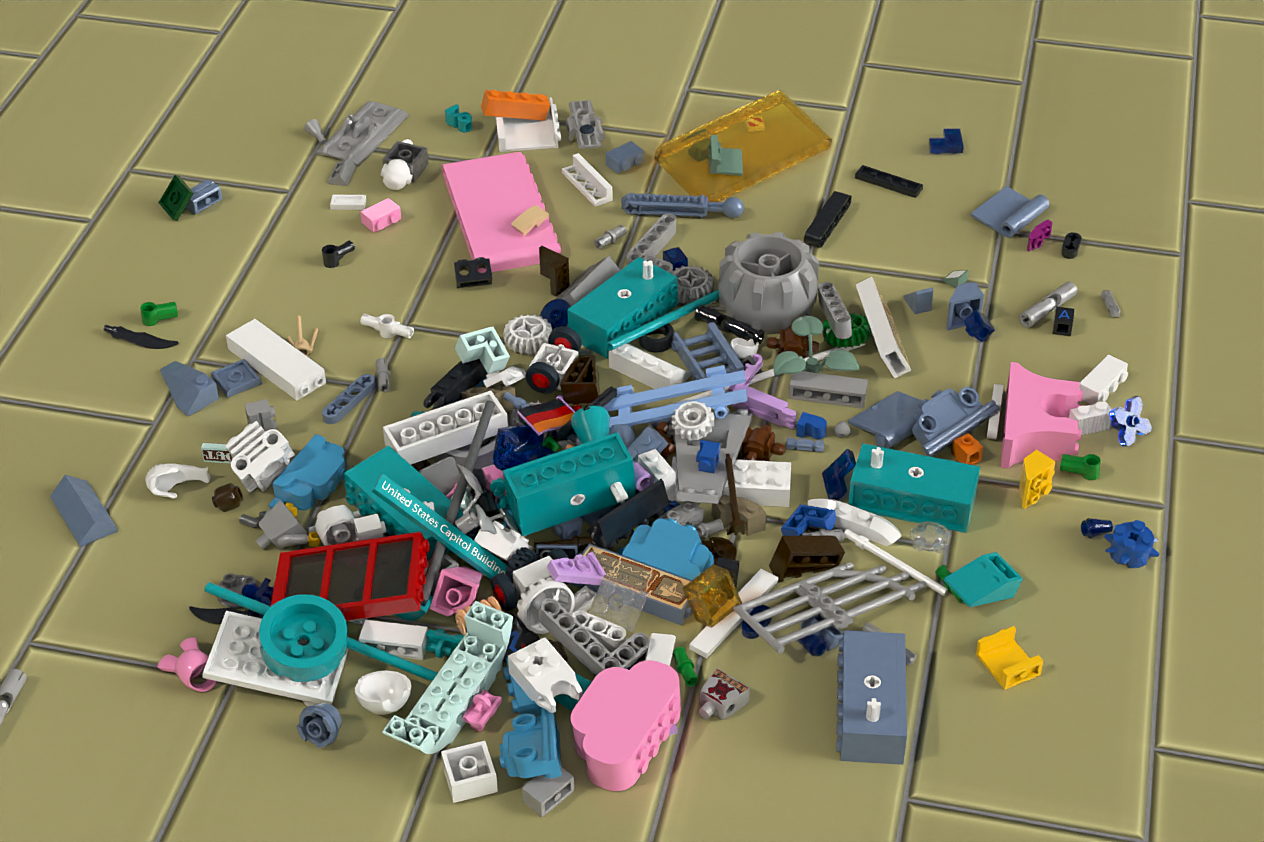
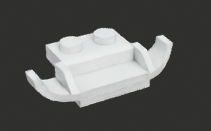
[483,365,526,388]

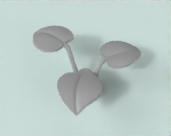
[455,465,522,536]

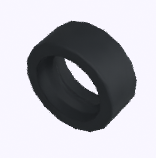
[639,320,674,353]

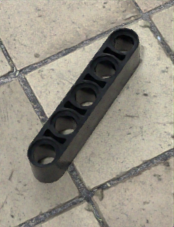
[804,191,852,248]

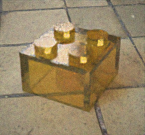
[682,564,742,628]

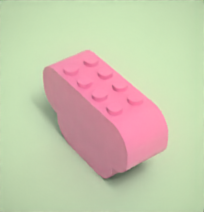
[571,660,681,791]

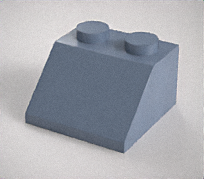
[946,282,984,331]

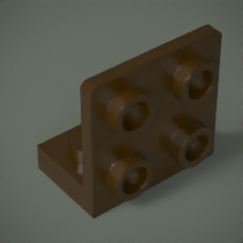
[539,246,570,297]

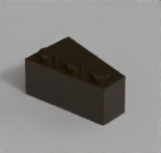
[560,355,600,405]
[769,536,845,583]

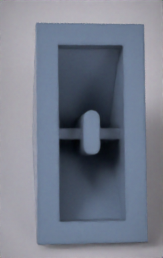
[903,287,933,314]

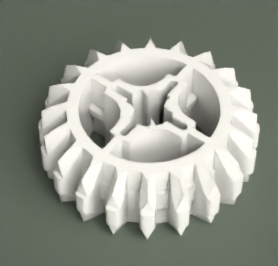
[503,314,552,355]

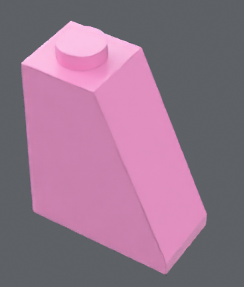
[430,566,482,617]

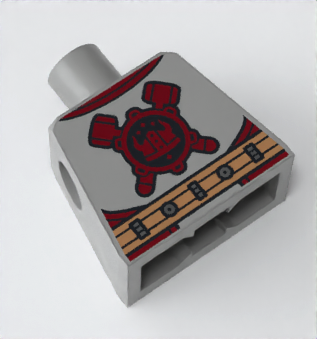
[698,668,750,720]

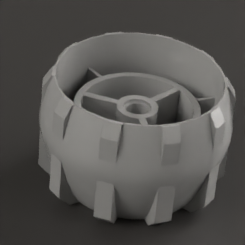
[718,232,819,334]

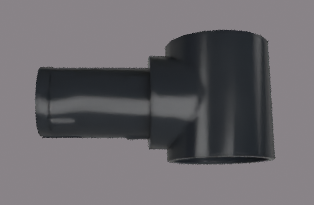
[322,240,355,268]

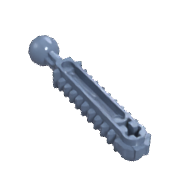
[621,193,744,219]

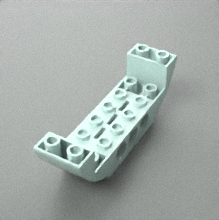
[382,601,513,754]

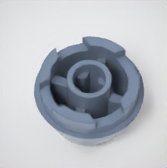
[297,703,342,748]

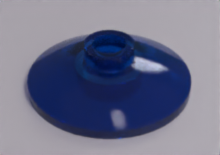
[540,299,571,331]

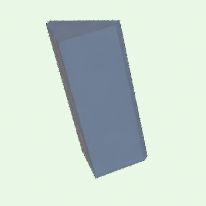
[50,475,118,547]

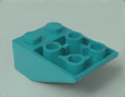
[944,552,1023,608]

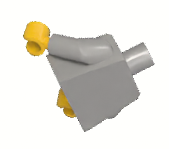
[255,500,320,550]

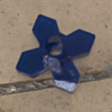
[1109,396,1152,447]

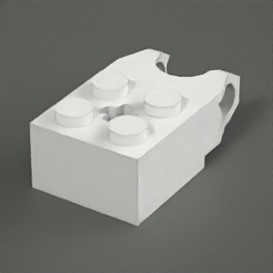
[508,637,582,713]

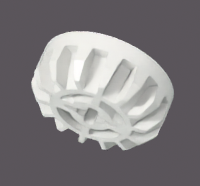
[517,577,575,634]

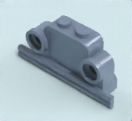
[912,387,1000,457]

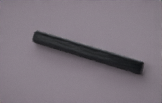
[556,386,618,440]

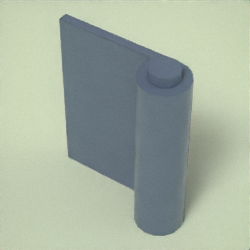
[970,186,1049,238]
[848,391,923,448]

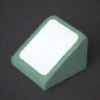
[943,270,969,288]

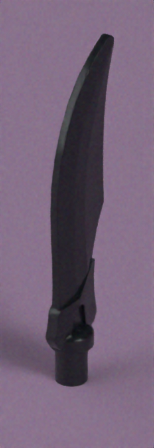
[104,325,179,349]
[189,606,264,624]

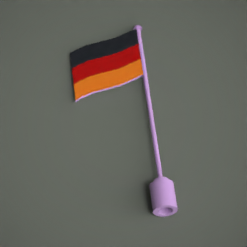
[517,395,654,492]

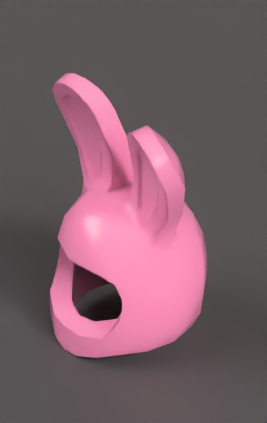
[157,637,216,692]

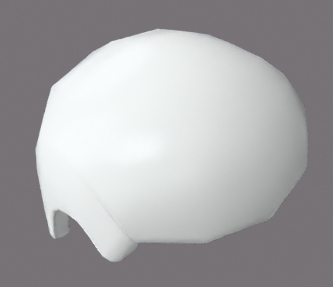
[730,338,759,360]

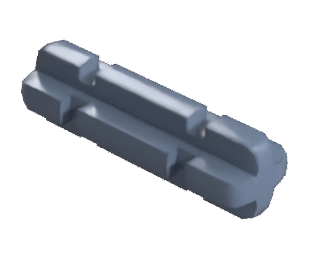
[786,438,824,452]

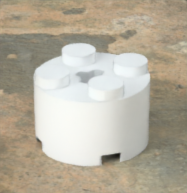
[315,505,357,546]

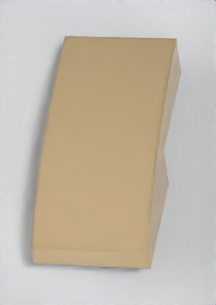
[511,205,549,236]

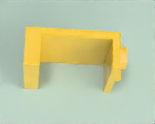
[976,626,1043,690]

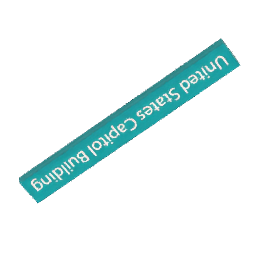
[371,474,508,579]

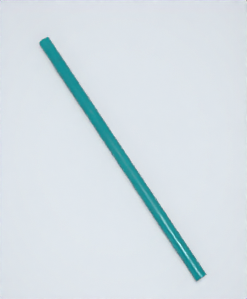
[204,582,438,682]

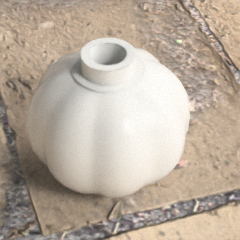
[380,159,413,190]

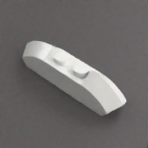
[808,499,902,546]

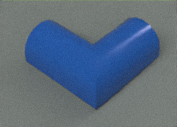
[781,504,836,536]

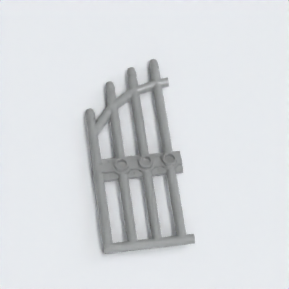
[733,562,927,654]

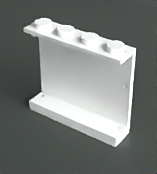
[495,97,561,152]

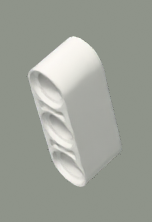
[571,611,626,653]

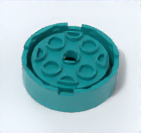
[259,594,347,682]

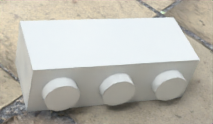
[1079,354,1128,405]
[359,620,428,660]

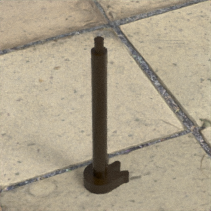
[725,454,745,535]

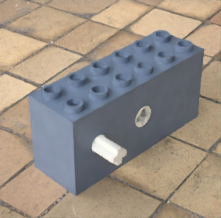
[836,630,907,765]

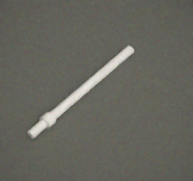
[844,529,948,596]

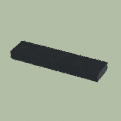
[855,165,923,198]

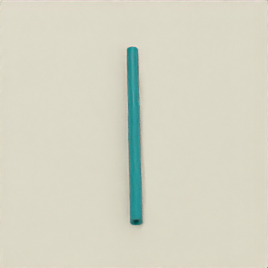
[606,290,719,351]

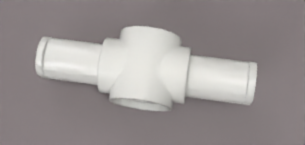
[360,313,414,339]

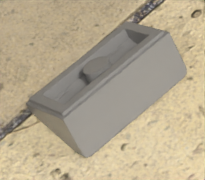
[327,157,356,186]

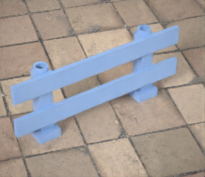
[603,365,748,430]

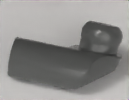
[239,511,266,528]

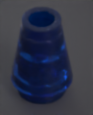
[1081,518,1113,538]
[796,634,827,657]

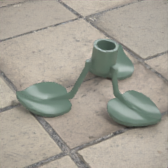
[773,316,859,376]

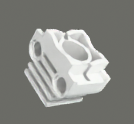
[225,421,296,493]

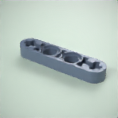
[322,374,376,424]

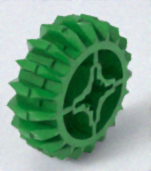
[822,312,872,348]

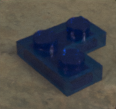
[929,128,964,154]
[822,449,856,500]

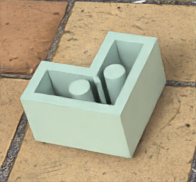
[455,326,510,374]

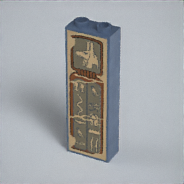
[571,543,702,625]

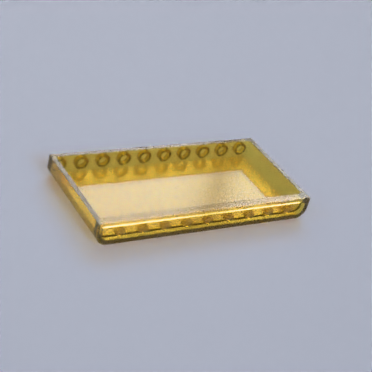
[654,90,832,202]

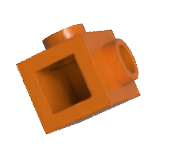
[951,433,983,465]

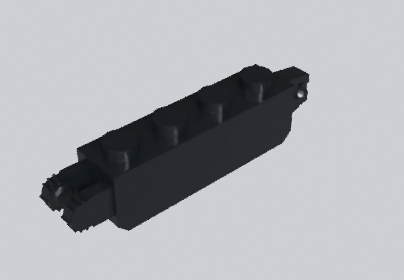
[423,359,488,410]

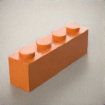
[481,90,550,121]

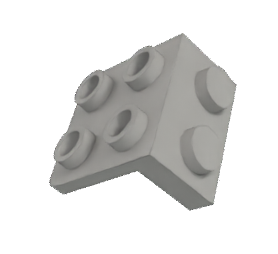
[419,457,472,500]

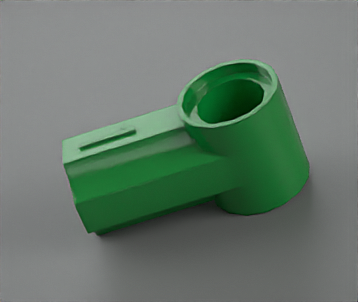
[140,301,178,326]
[1060,454,1101,480]

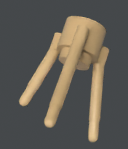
[288,315,318,356]

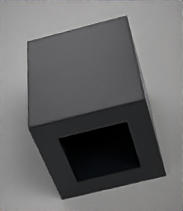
[1052,306,1074,336]

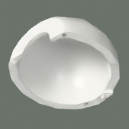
[355,670,411,715]

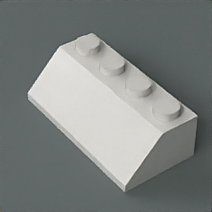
[609,344,691,389]

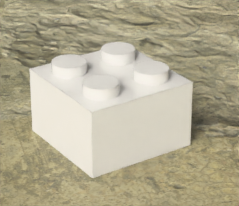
[441,741,498,803]

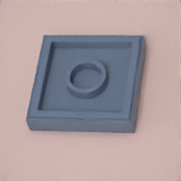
[211,359,262,398]

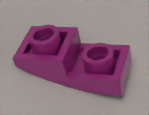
[1027,219,1053,252]

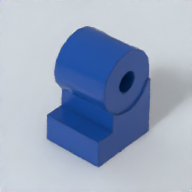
[796,412,827,440]

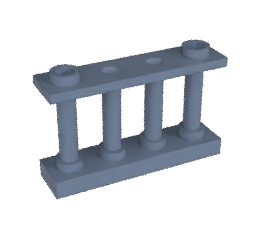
[671,322,744,392]

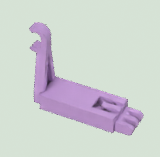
[728,354,796,429]

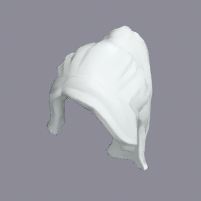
[145,464,211,499]

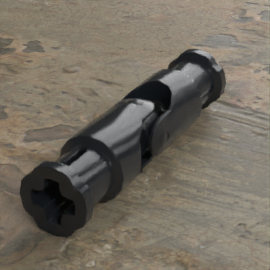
[694,305,765,345]

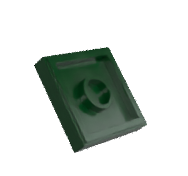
[158,175,194,221]

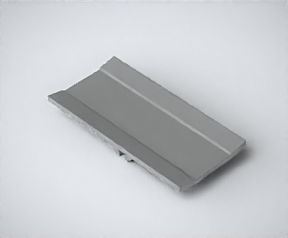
[316,101,409,167]

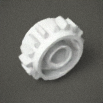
[672,401,715,441]

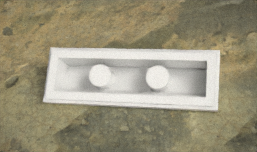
[645,633,676,666]

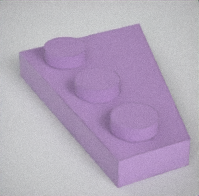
[547,552,610,586]

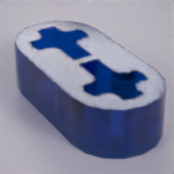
[742,605,772,639]

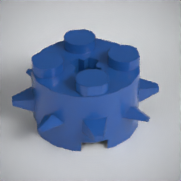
[1104,520,1160,568]

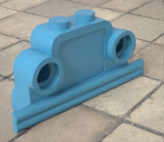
[269,434,347,511]
[617,518,714,593]
[499,707,562,778]

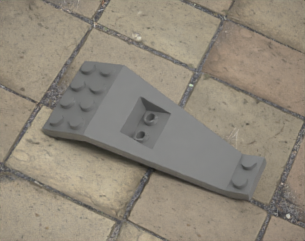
[674,408,752,504]

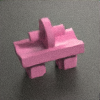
[462,689,502,732]

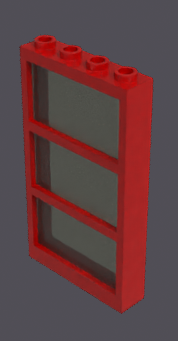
[271,532,429,621]

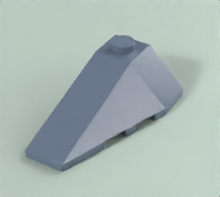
[160,361,219,416]

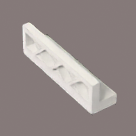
[562,153,613,207]

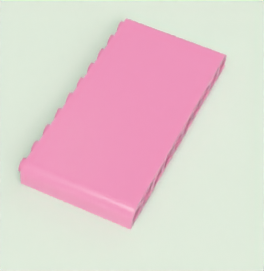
[442,151,561,273]

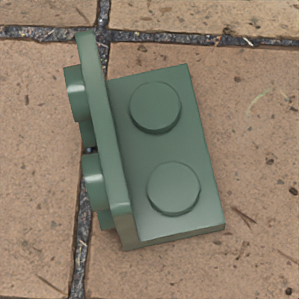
[708,135,743,176]

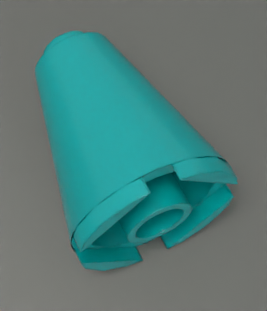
[571,406,610,444]

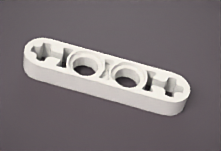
[987,384,1004,440]

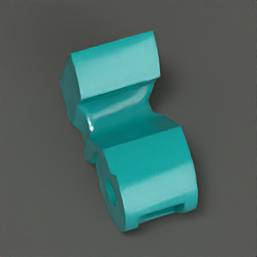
[445,104,472,133]

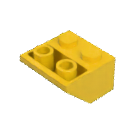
[1019,449,1055,509]

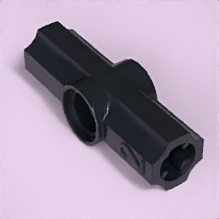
[470,468,499,521]

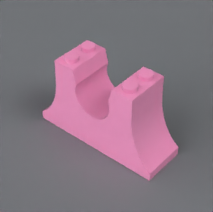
[1001,362,1083,468]

